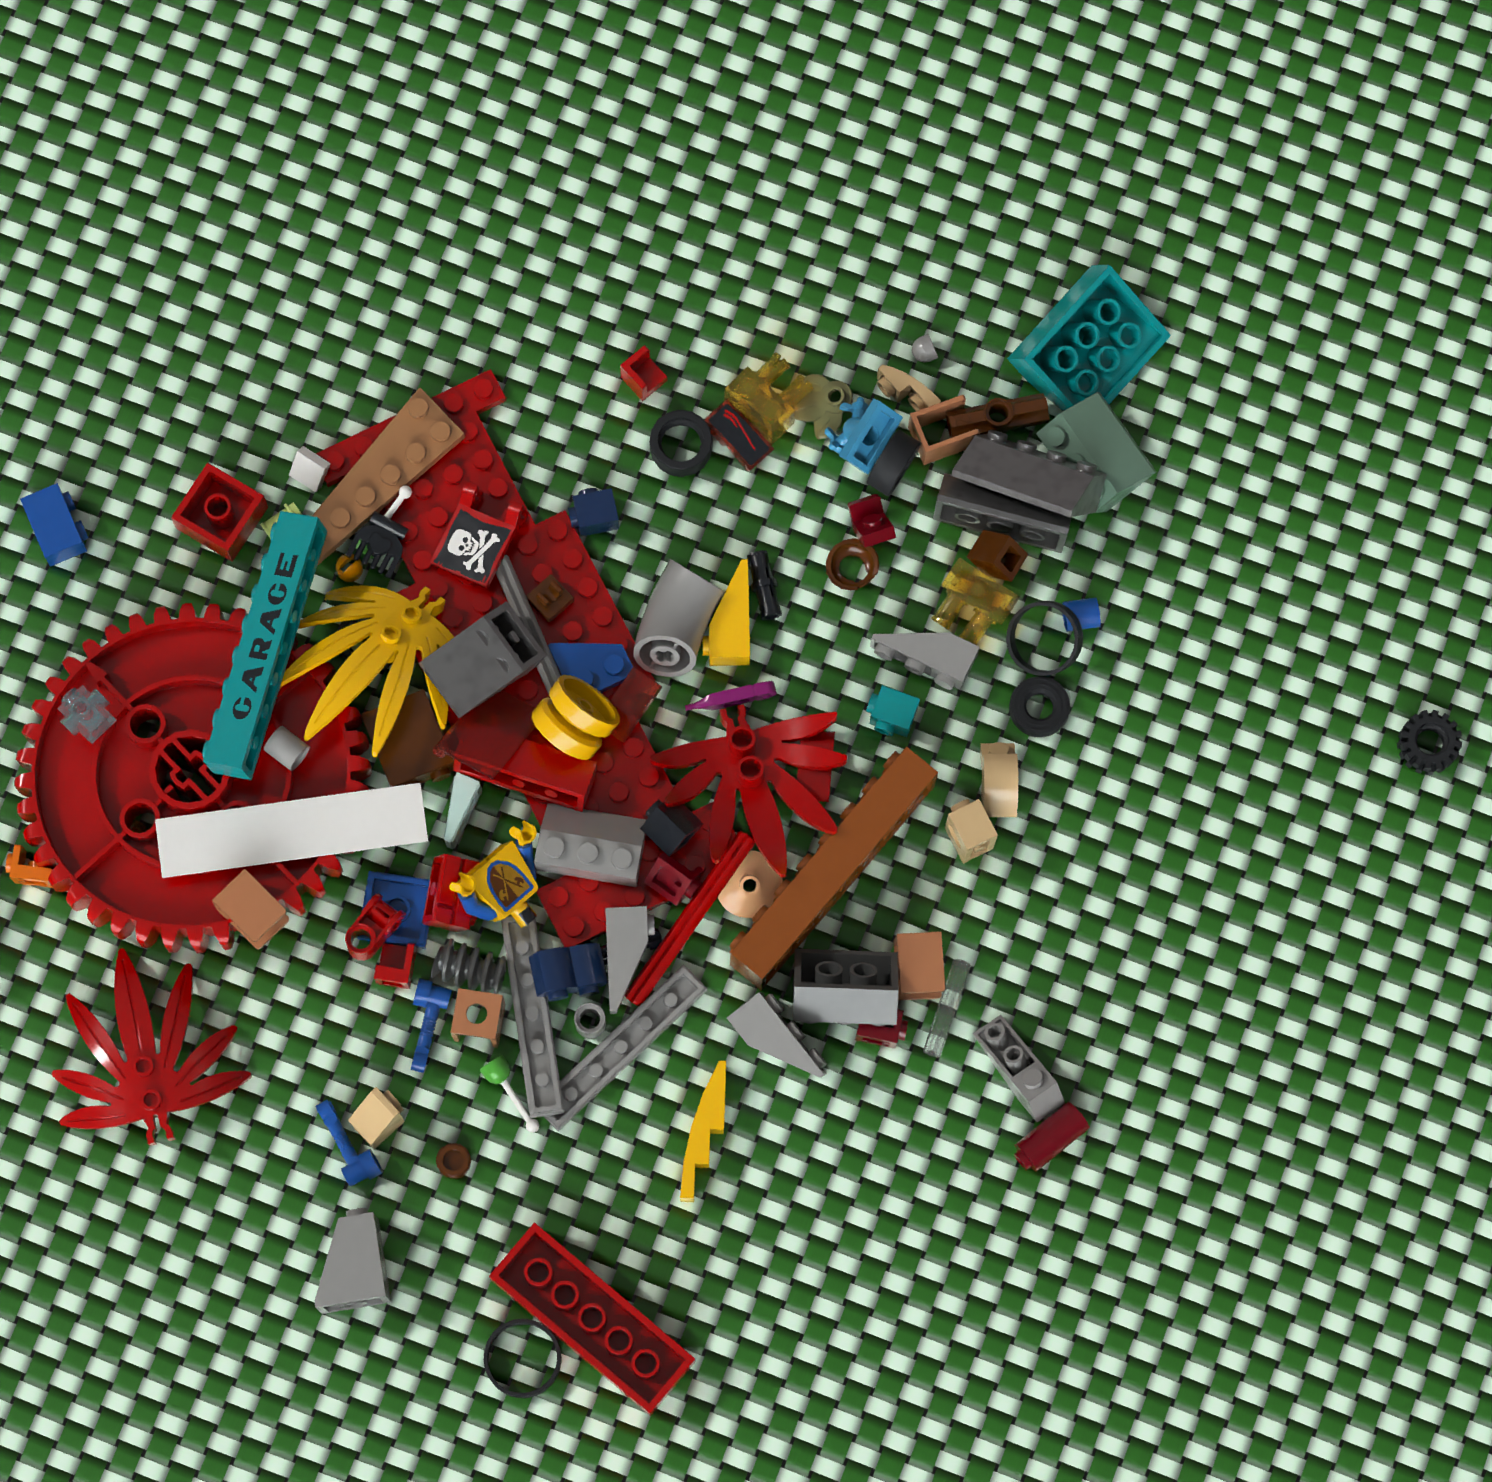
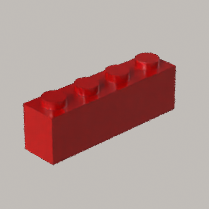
[453,721,597,812]

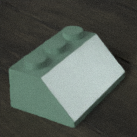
[1036,392,1157,513]

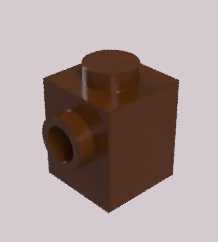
[967,530,1028,582]

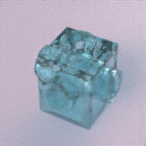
[57,685,117,743]

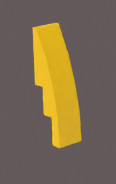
[680,1061,726,1202]

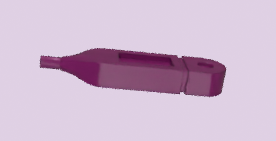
[685,681,777,711]

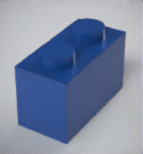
[20,483,89,567]

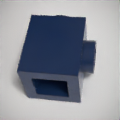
[568,488,619,537]

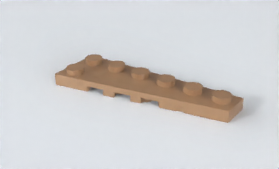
[312,387,465,566]

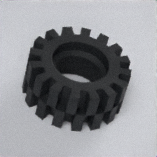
[1397,710,1462,775]

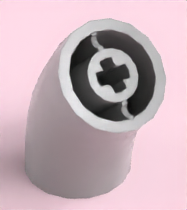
[633,559,725,677]

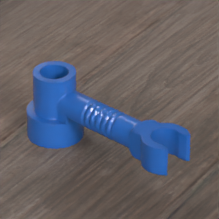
[410,978,452,1073]
[315,1099,383,1187]

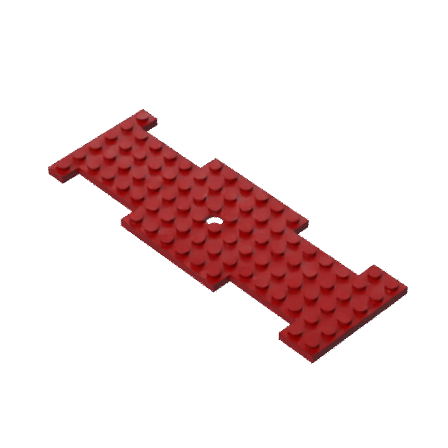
[316,369,736,947]

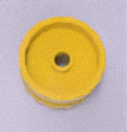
[531,675,620,760]

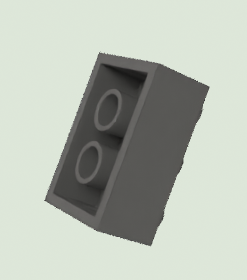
[793,949,899,1026]

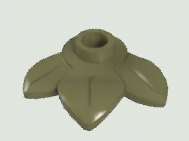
[790,374,853,440]

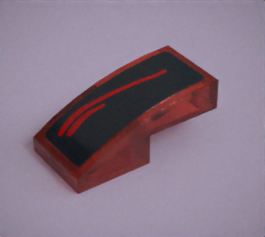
[704,399,774,471]

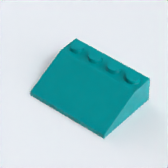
[1007,265,1171,411]

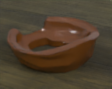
[826,538,879,590]

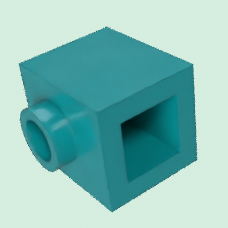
[866,685,920,738]

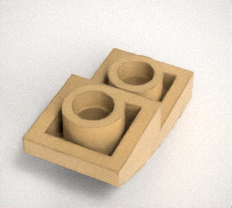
[877,364,941,411]

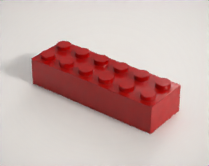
[489,1222,696,1416]

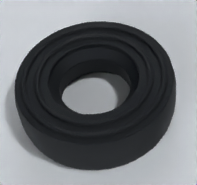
[1009,676,1070,737]

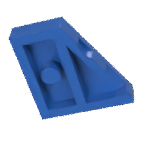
[548,643,637,693]

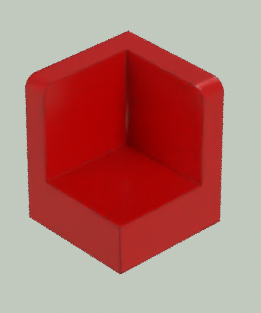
[620,345,667,402]
[374,943,417,989]

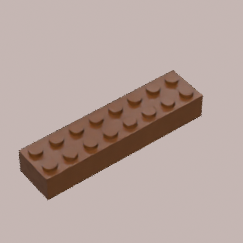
[729,746,938,991]

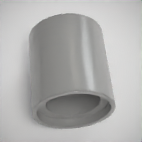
[264,726,310,771]
[574,1003,606,1039]

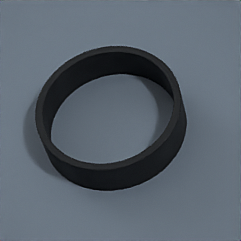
[1006,601,1083,676]
[483,1319,561,1398]

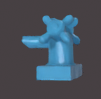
[825,397,903,474]

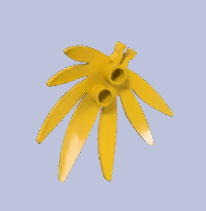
[280,585,454,757]

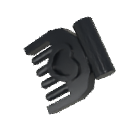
[345,511,408,579]

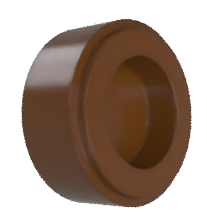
[436,1143,471,1179]

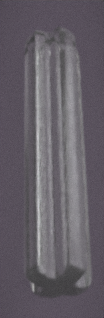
[923,959,971,1058]

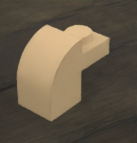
[980,742,1018,817]

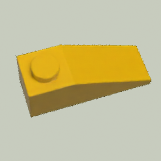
[702,559,750,666]

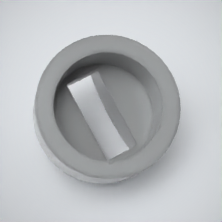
[912,334,938,362]

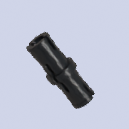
[747,550,782,620]

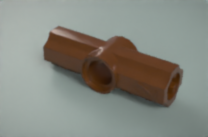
[946,393,1050,438]

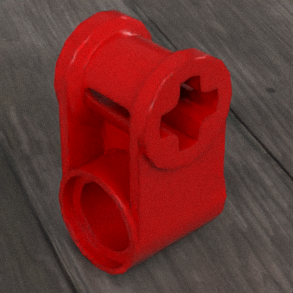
[345,893,406,961]

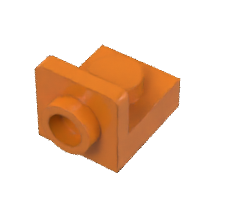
[5,844,53,888]

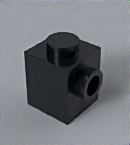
[640,800,703,857]

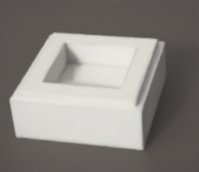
[289,446,331,492]

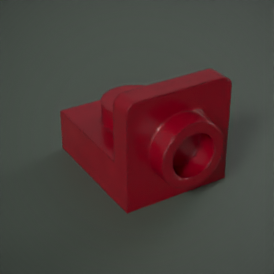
[848,494,896,548]
[644,852,704,906]
[855,1009,908,1049]

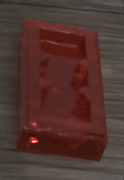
[610,667,662,742]

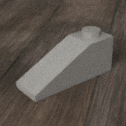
[605,906,655,1014]

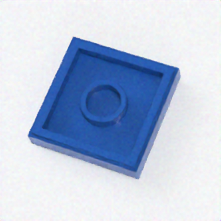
[358,871,430,949]

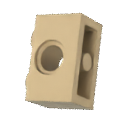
[945,799,998,864]

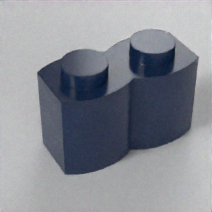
[529,943,608,1001]

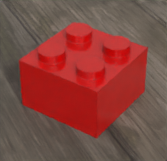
[171,462,268,562]

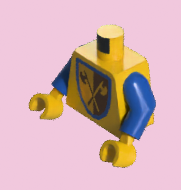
[449,820,538,928]

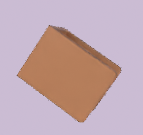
[908,395,980,465]
[212,869,289,950]
[893,932,945,1001]
[451,988,506,1048]

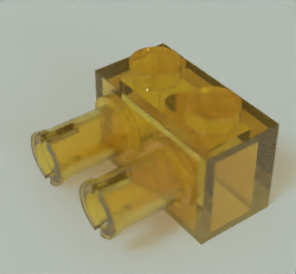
[724,352,814,446]
[931,557,1020,645]

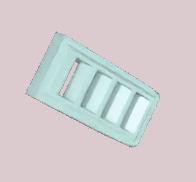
[444,772,482,849]

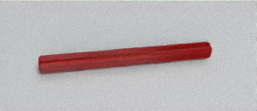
[625,831,755,1006]

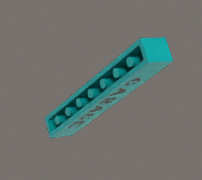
[202,511,328,780]

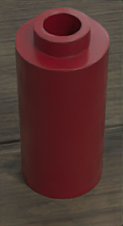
[1014,1101,1090,1172]

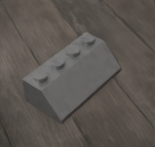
[951,430,1107,517]
[933,473,1072,553]

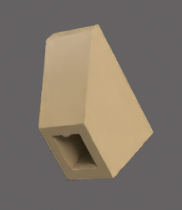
[348,1087,405,1150]

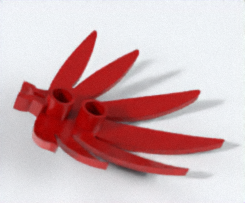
[650,704,847,878]
[52,948,252,1146]

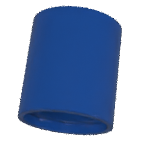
[1062,597,1101,632]

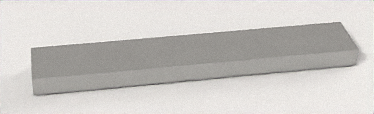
[501,916,565,1118]
[543,964,707,1132]

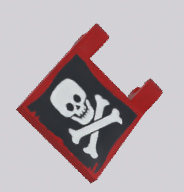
[430,482,529,588]

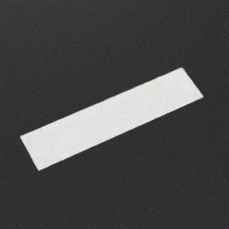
[155,783,428,878]

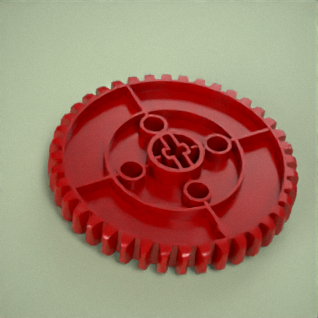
[14,603,372,953]

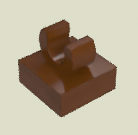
[526,574,574,623]

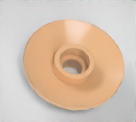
[718,850,783,918]

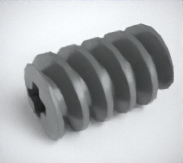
[431,938,507,994]

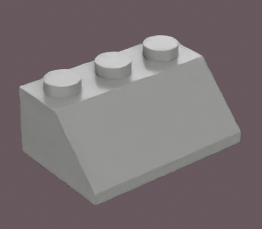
[534,803,646,887]

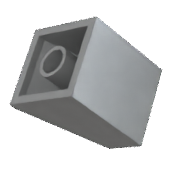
[314,1208,391,1314]

